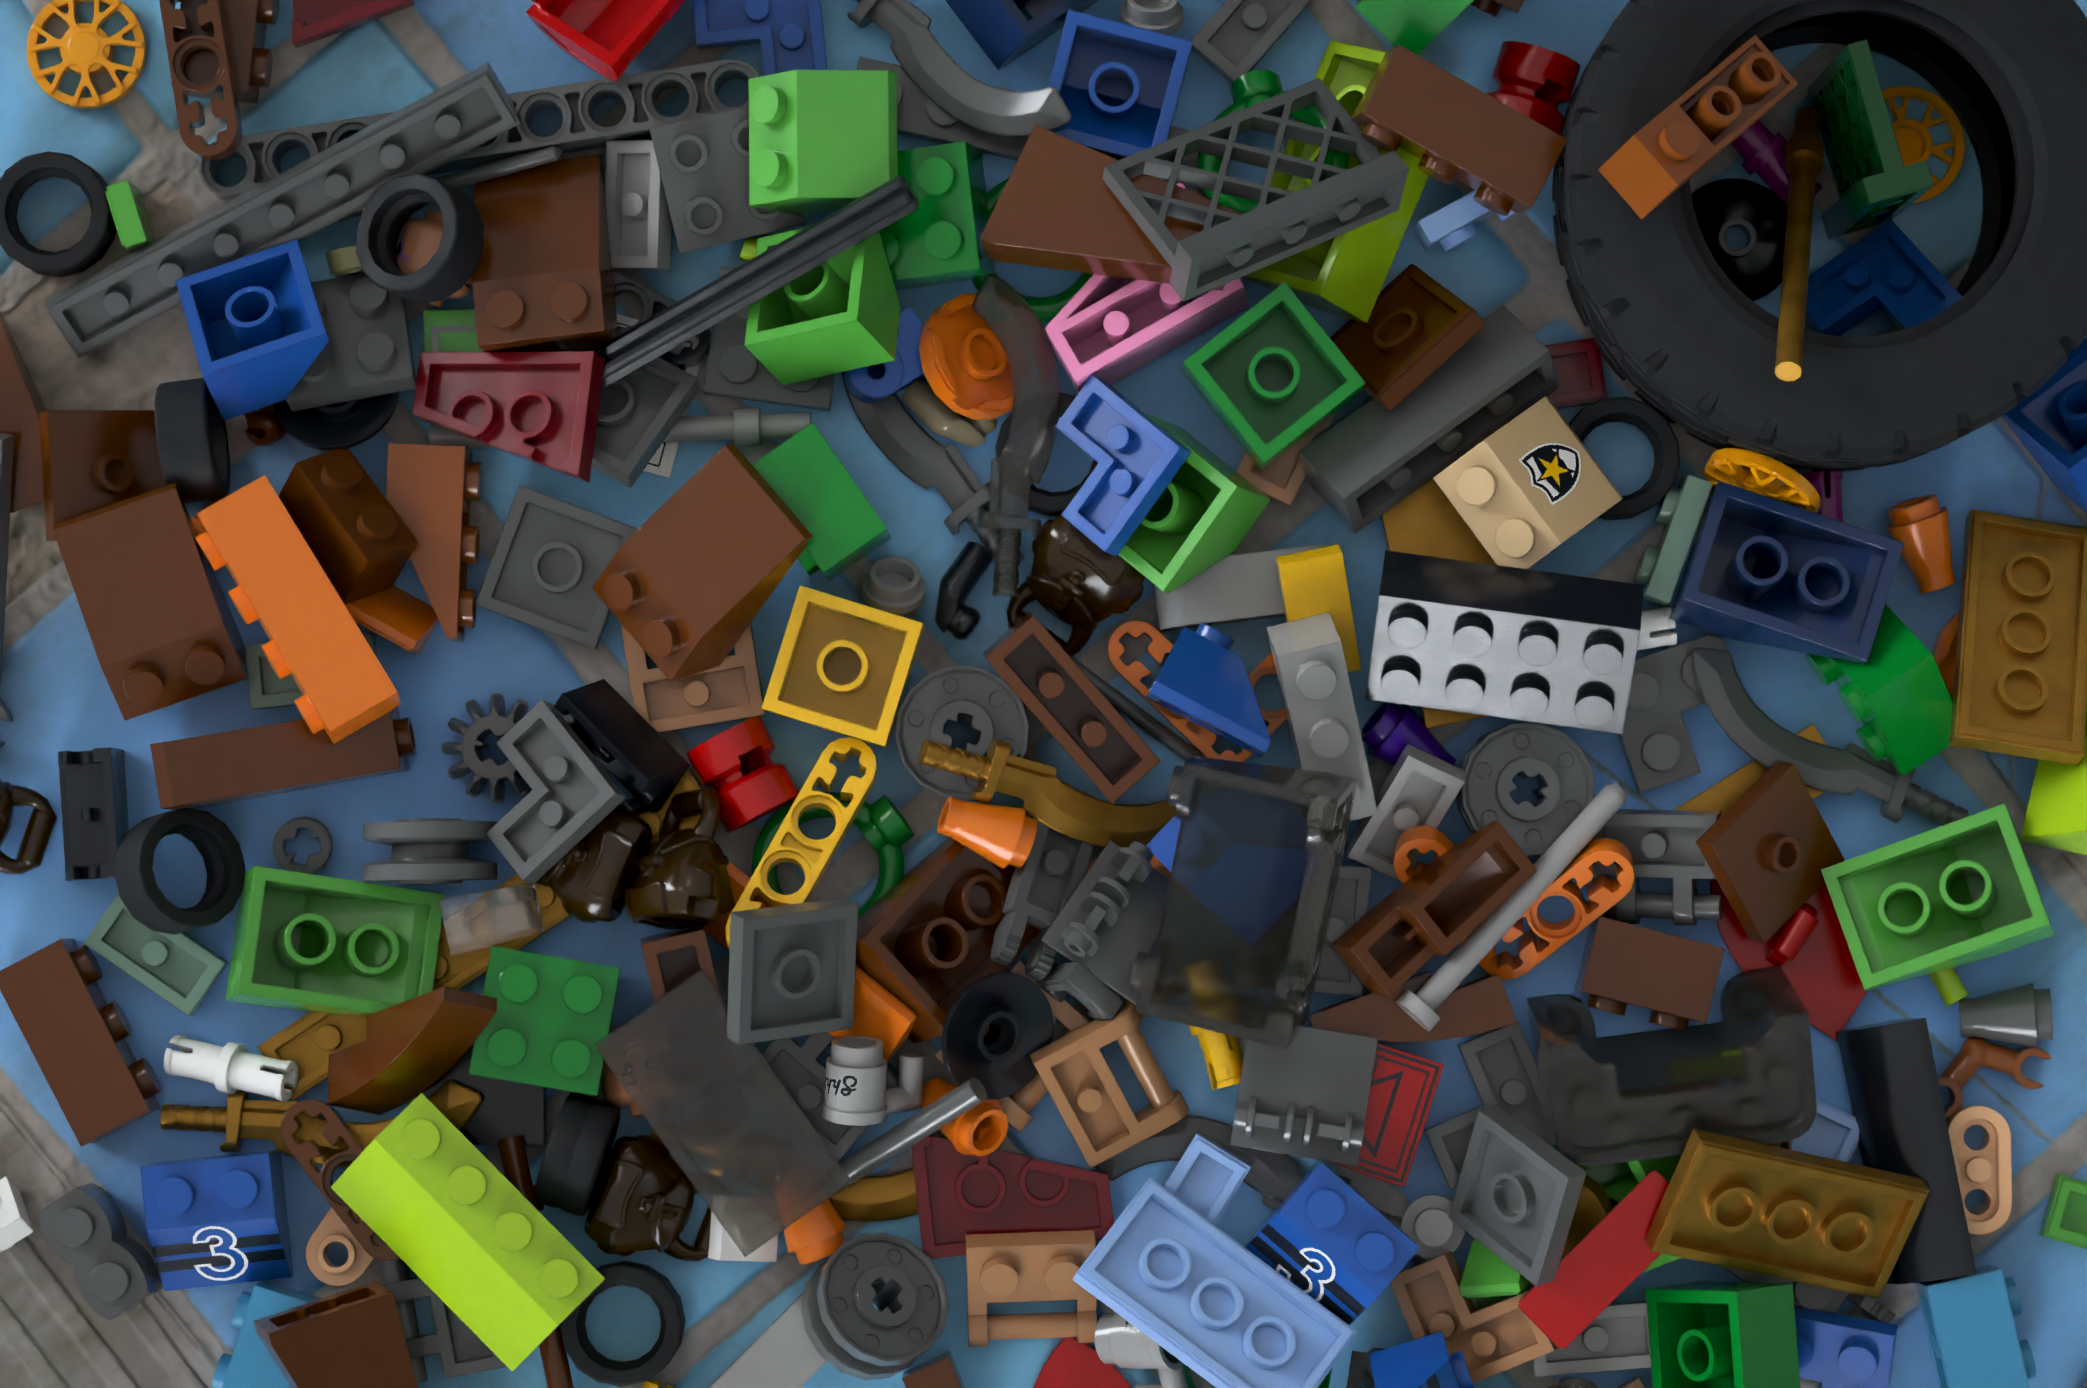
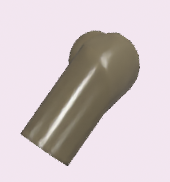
[902,378,997,447]

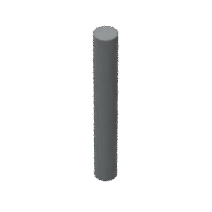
[826,1078,987,1191]

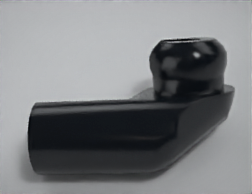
[935,541,993,640]

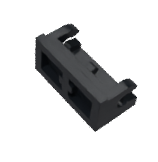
[554,679,690,817]
[58,747,129,881]

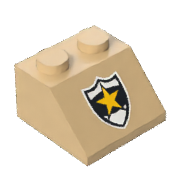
[1433,396,1623,569]

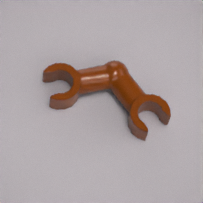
[1937,1037,2051,1118]

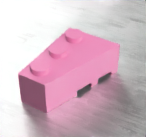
[1045,183,1248,393]

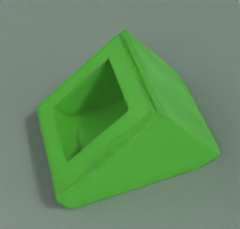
[1459,1238,1532,1298]

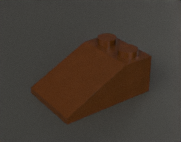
[472,155,618,352]
[592,443,813,681]
[53,483,247,721]
[856,837,1040,1043]

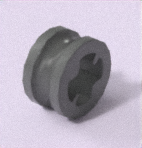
[273,817,333,874]

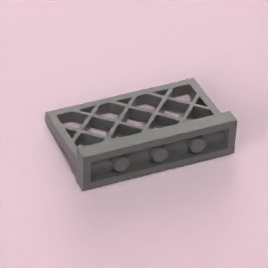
[1102,78,1409,302]

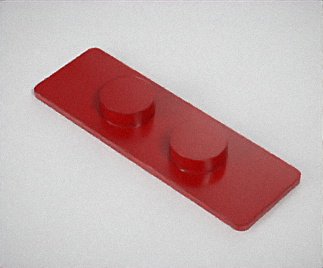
[1518,1170,1669,1348]

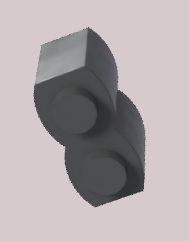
[39,1183,162,1320]

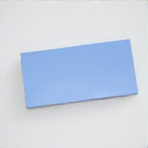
[1072,1177,1358,1388]

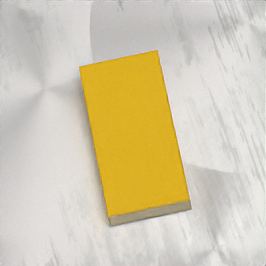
[1276,544,1361,672]

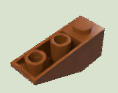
[1598,35,1799,219]
[386,443,483,642]

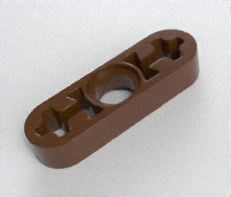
[160,0,242,160]
[281,1099,400,1261]

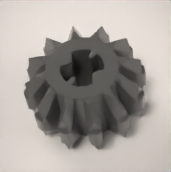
[442,694,529,803]

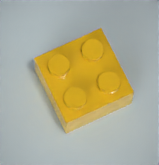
[762,585,925,749]

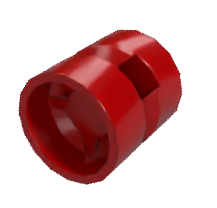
[1487,41,1581,134]
[686,716,800,833]

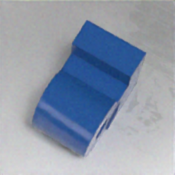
[844,306,925,404]

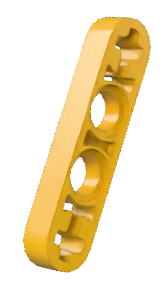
[725,737,877,950]

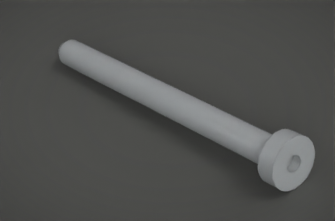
[1396,783,1627,1032]

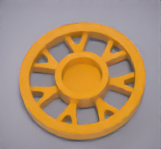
[27,0,147,109]
[1882,86,1965,205]
[1704,448,1821,513]

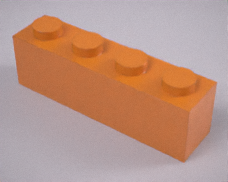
[195,475,401,744]

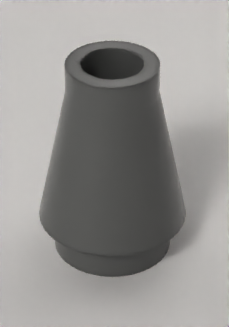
[1959,983,2053,1047]

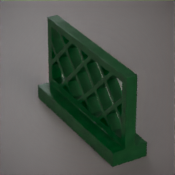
[1807,39,1934,240]

